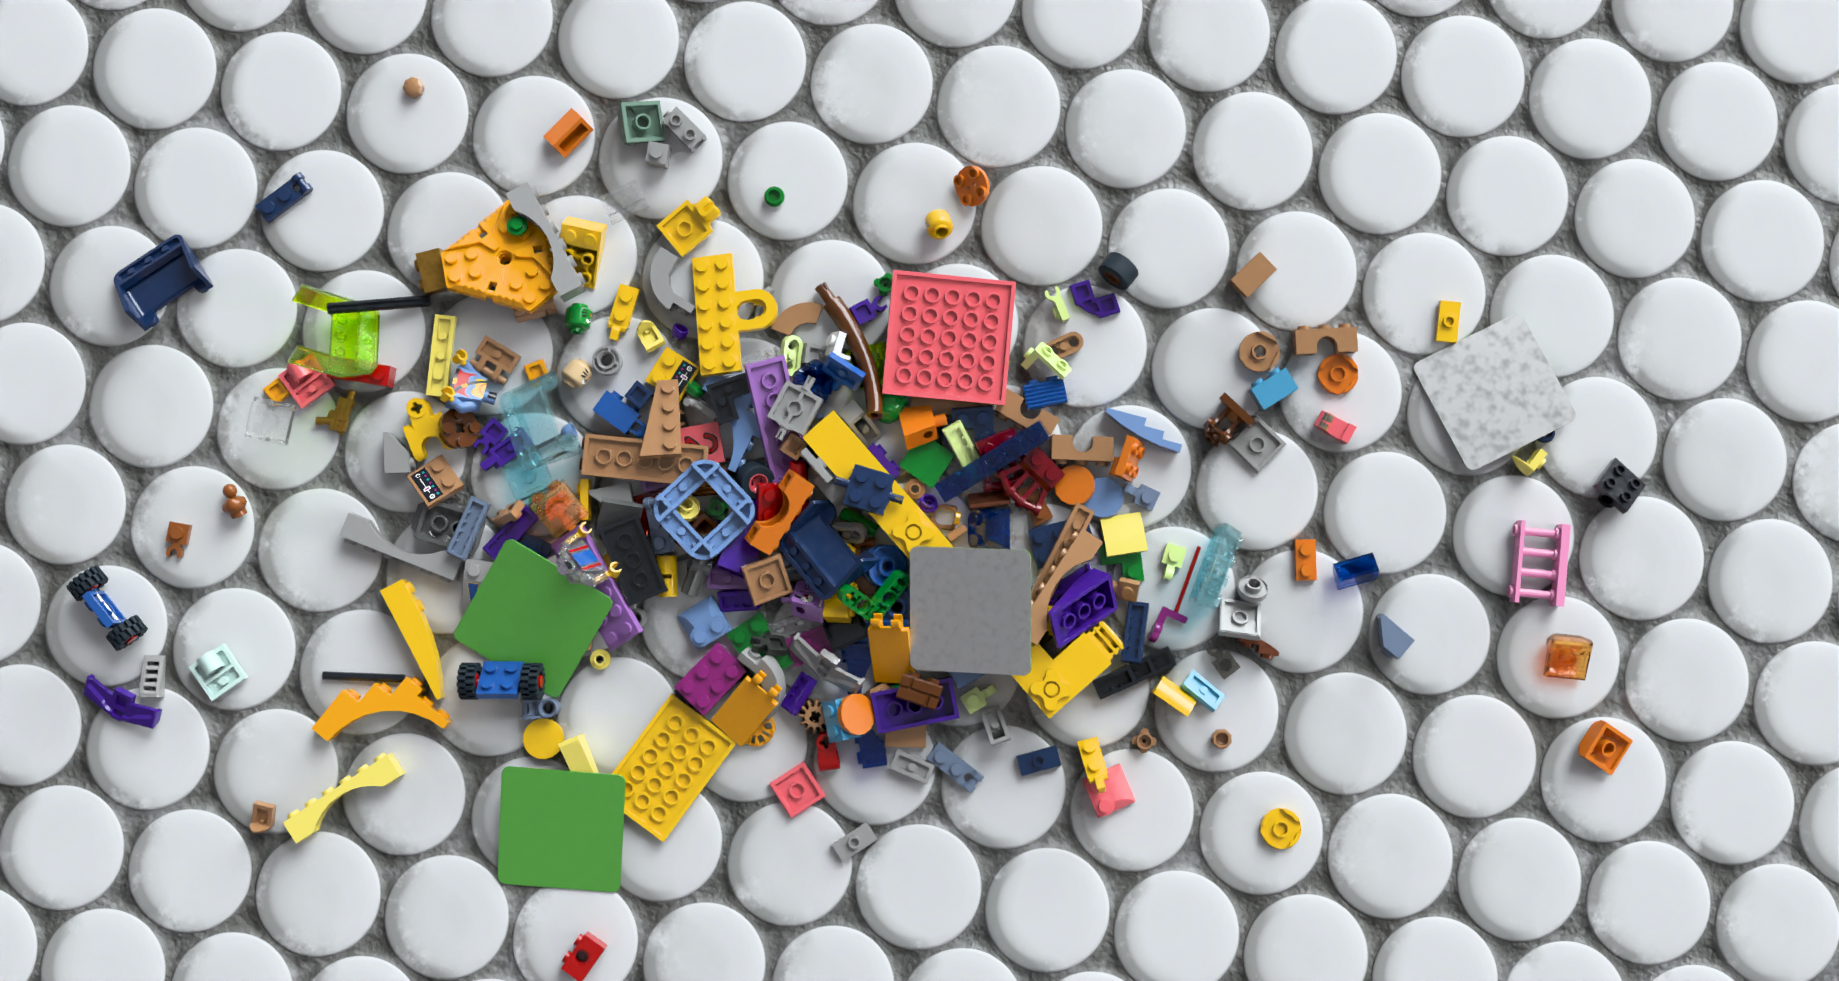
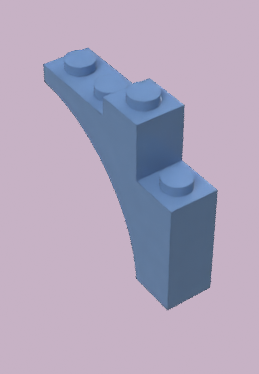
[702,375,761,473]

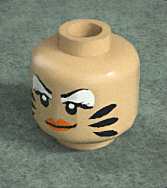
[561,358,592,389]

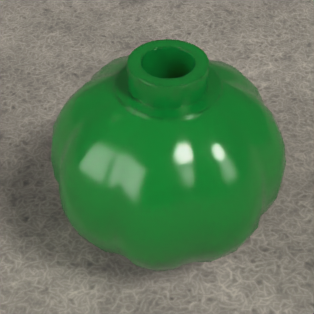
[878,387,907,424]

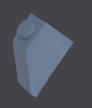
[1376,613,1415,659]

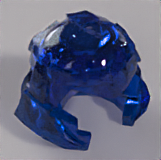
[792,359,833,403]

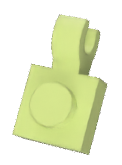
[1044,286,1070,323]
[1161,543,1187,580]
[960,684,997,715]

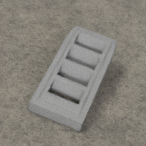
[139,655,166,697]

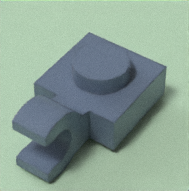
[1123,483,1160,511]

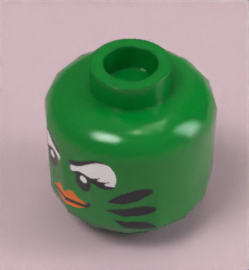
[564,303,592,335]

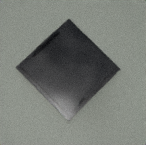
[822,604,868,652]

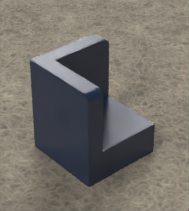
[624,380,654,409]

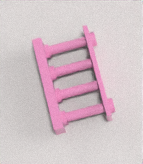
[1507,520,1571,607]

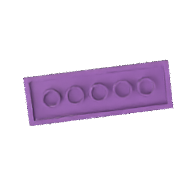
[744,355,810,484]
[551,525,643,651]

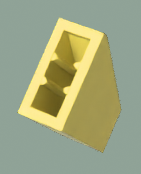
[558,733,599,773]

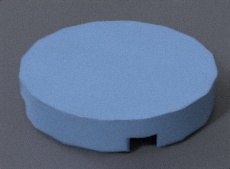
[1084,477,1124,518]

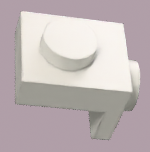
[825,331,851,362]

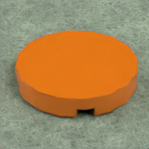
[1317,354,1358,395]
[1054,465,1095,506]
[837,694,875,735]

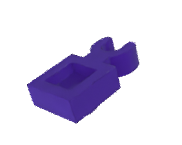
[849,295,888,326]
[473,417,510,455]

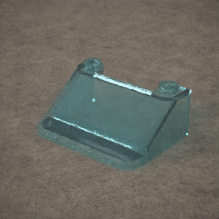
[499,371,582,470]

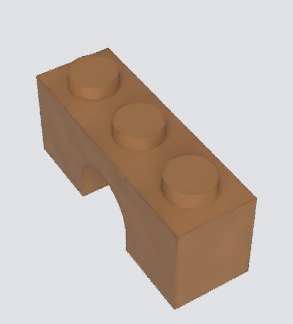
[1292,323,1358,356]
[994,388,1060,442]
[1050,434,1114,466]

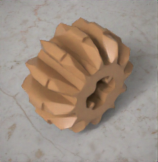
[798,699,826,734]

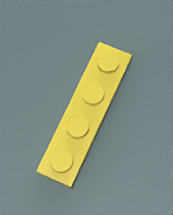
[426,314,457,397]

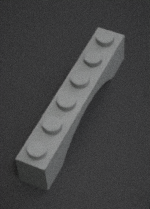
[506,182,586,303]
[339,513,465,583]

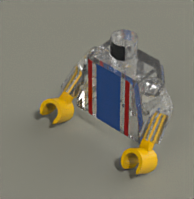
[556,522,622,587]

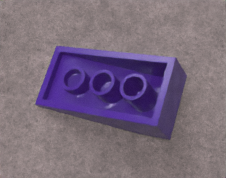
[1048,568,1118,649]
[870,676,960,734]

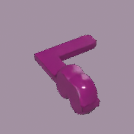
[1147,606,1188,643]

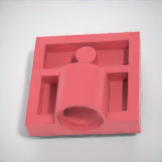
[278,352,337,409]

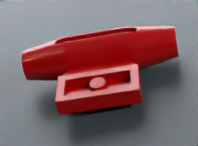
[756,460,809,524]

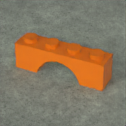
[744,469,815,556]

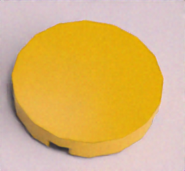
[523,718,565,759]
[1260,808,1302,849]

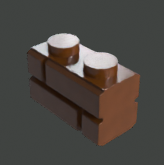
[896,671,943,710]

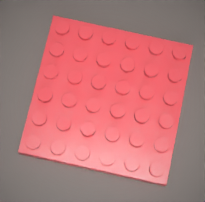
[882,270,1016,405]

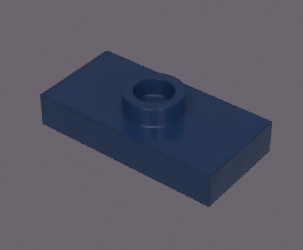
[1016,745,1061,776]

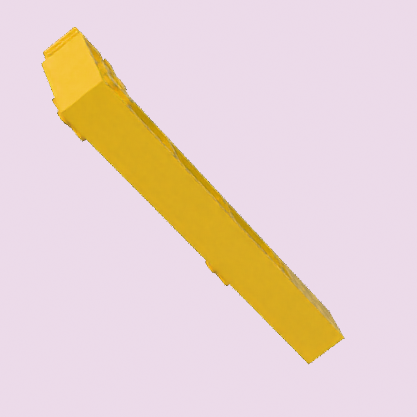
[802,410,1124,719]

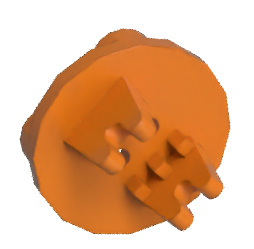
[953,165,990,207]

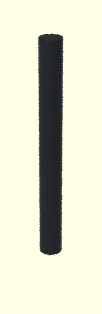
[322,671,406,683]

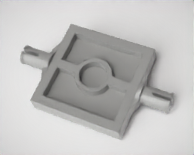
[767,375,824,441]

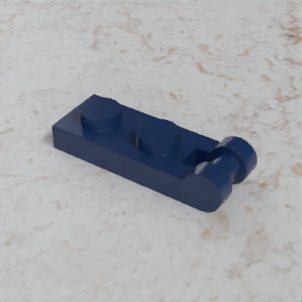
[255,172,313,223]

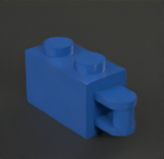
[592,390,647,439]

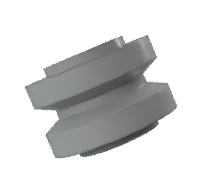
[592,346,623,376]

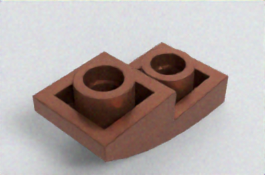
[1236,638,1279,659]

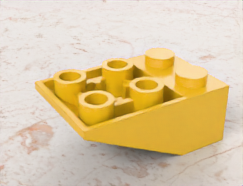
[560,216,607,289]

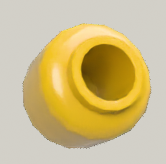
[925,209,953,240]

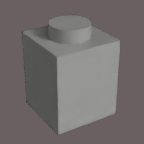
[645,141,672,169]

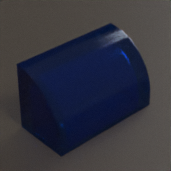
[1333,552,1379,590]

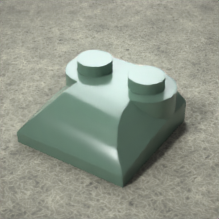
[618,101,665,146]

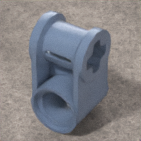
[520,698,561,720]

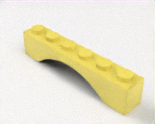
[283,753,405,843]

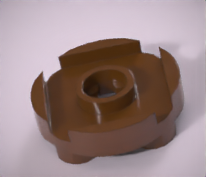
[438,409,481,449]

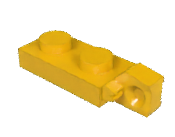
[608,284,640,342]
[1077,737,1108,794]

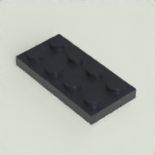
[598,514,668,606]

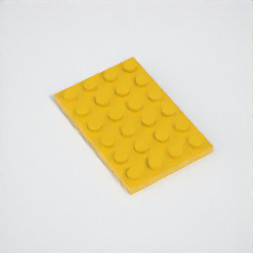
[612,693,737,842]

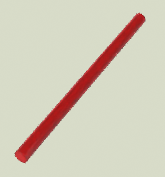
[1174,546,1201,613]

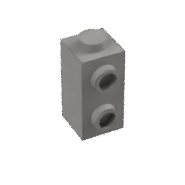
[662,106,707,153]

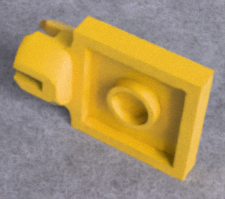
[656,196,721,258]

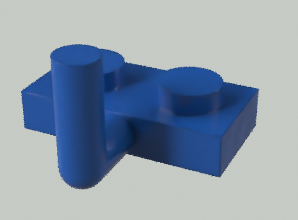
[821,352,866,392]

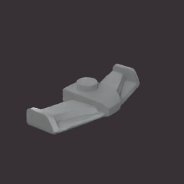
[789,632,865,694]

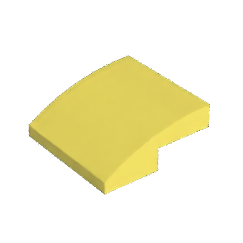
[1100,512,1148,557]

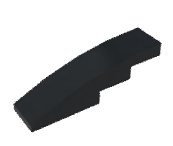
[1092,646,1177,700]

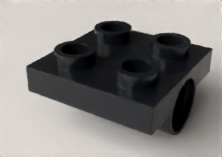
[1592,458,1646,514]

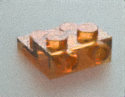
[530,479,589,539]

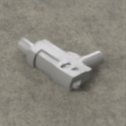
[683,394,717,421]

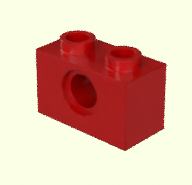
[561,931,608,981]

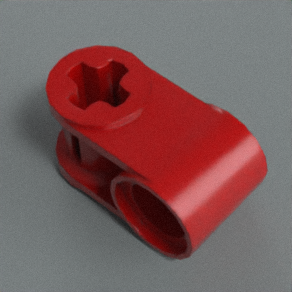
[816,730,840,772]

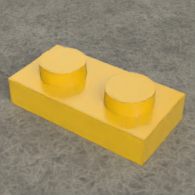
[577,479,592,520]

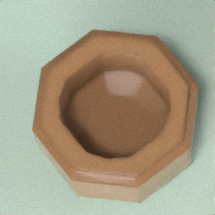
[403,77,425,99]
[1211,729,1232,749]

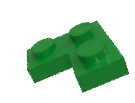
[1099,544,1145,581]

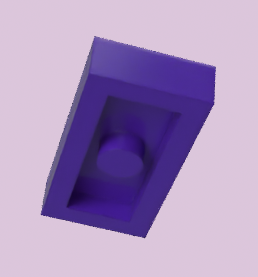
[867,443,900,480]

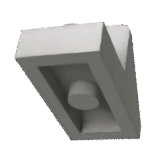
[980,705,1011,747]

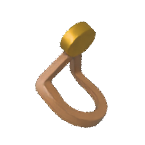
[930,504,961,531]

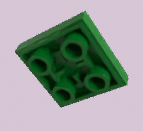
[899,440,955,489]

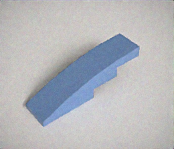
[1104,408,1182,453]

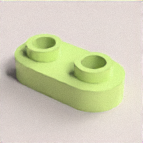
[780,335,803,376]

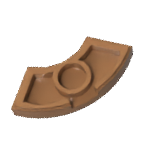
[771,302,823,336]

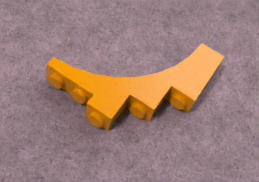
[311,676,453,741]

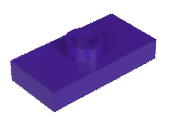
[717,589,760,612]
[781,671,818,716]

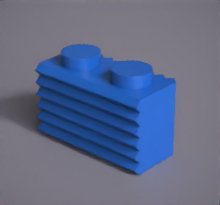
[1022,375,1068,411]

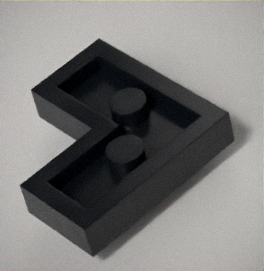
[706,372,750,425]

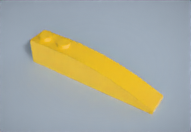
[380,579,445,700]

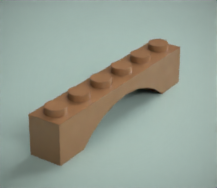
[1031,528,1103,647]

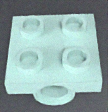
[189,644,248,701]

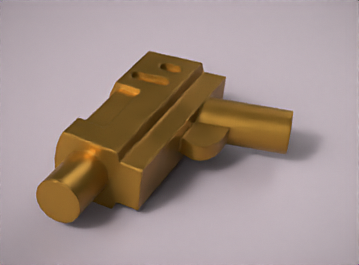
[315,389,357,435]

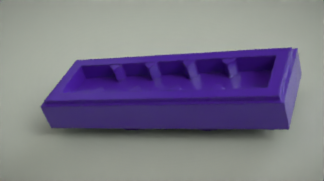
[482,504,540,560]

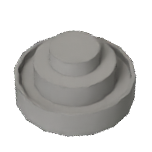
[1237,576,1269,603]

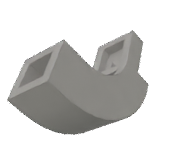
[650,247,696,316]
[737,646,786,720]

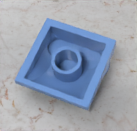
[677,595,733,651]

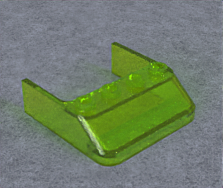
[288,284,380,378]

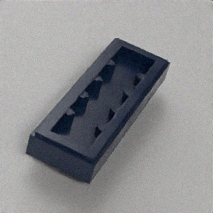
[1120,601,1150,665]

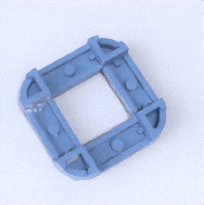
[654,459,755,561]

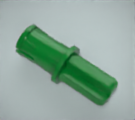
[839,508,879,537]

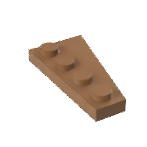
[640,379,682,459]

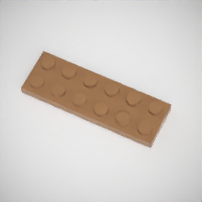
[581,433,709,487]

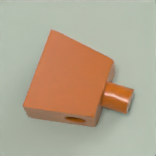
[899,405,948,450]

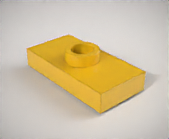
[1435,300,1461,343]

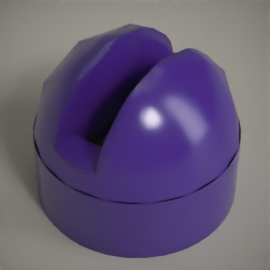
[671,323,689,341]

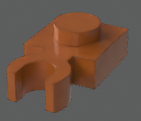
[166,521,192,559]

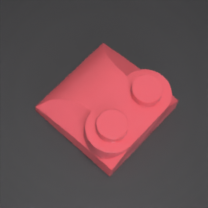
[1082,764,1136,818]

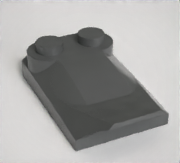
[411,502,486,555]

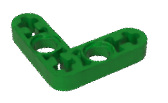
[837,570,910,622]

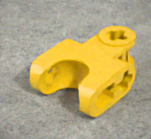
[403,398,452,462]

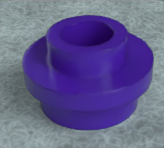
[917,494,938,513]

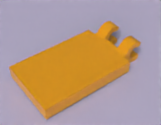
[867,613,915,683]
[711,670,782,747]

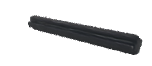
[327,295,431,314]

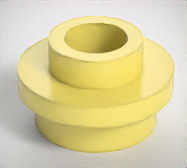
[590,649,611,670]

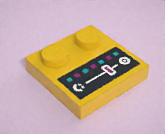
[645,346,700,403]

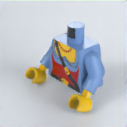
[440,349,497,413]

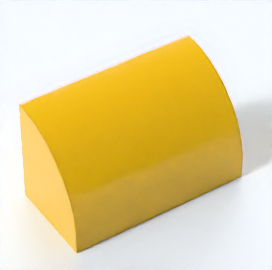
[1151,675,1197,717]

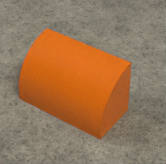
[543,108,593,158]

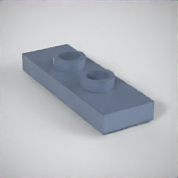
[446,496,491,561]

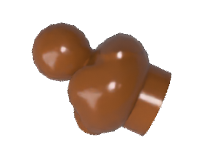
[222,484,247,519]

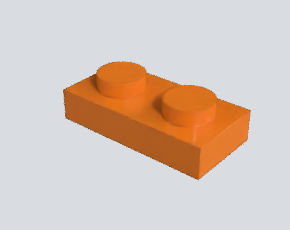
[1294,539,1317,581]

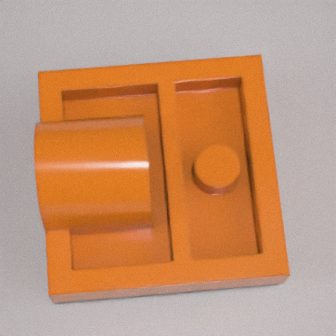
[1109,435,1145,483]

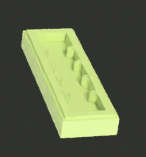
[942,420,984,483]

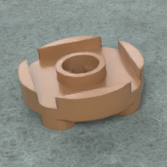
[1238,331,1280,372]

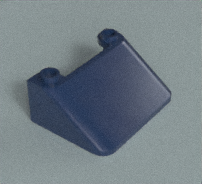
[114,235,213,331]
[779,500,879,600]

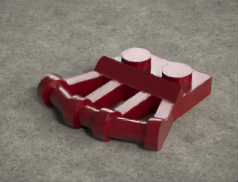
[975,427,1028,492]
[995,446,1065,516]

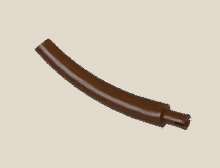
[815,282,883,419]

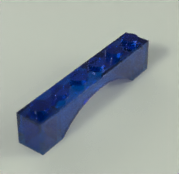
[934,419,1051,503]
[841,642,888,769]

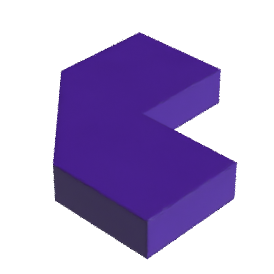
[1069,279,1121,319]

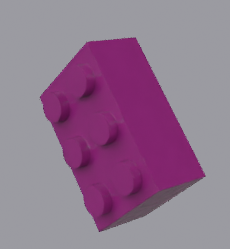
[674,642,748,716]

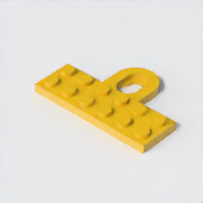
[692,253,778,377]

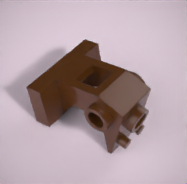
[1203,393,1256,447]

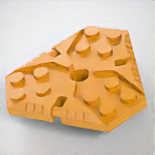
[440,200,558,314]

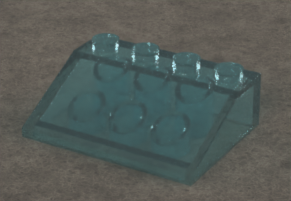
[1188,523,1243,610]

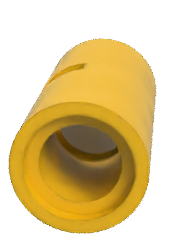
[656,555,678,597]

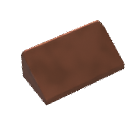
[968,490,1011,509]

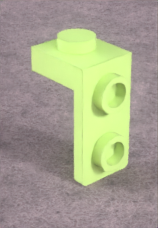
[1021,342,1071,379]

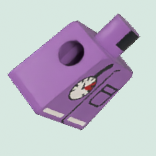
[781,581,824,623]

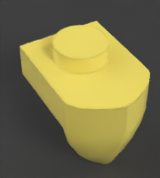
[636,320,666,353]
[1512,449,1548,477]

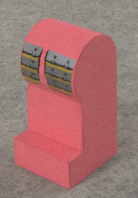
[1313,411,1357,444]

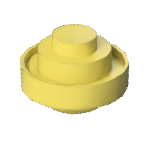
[675,495,700,522]

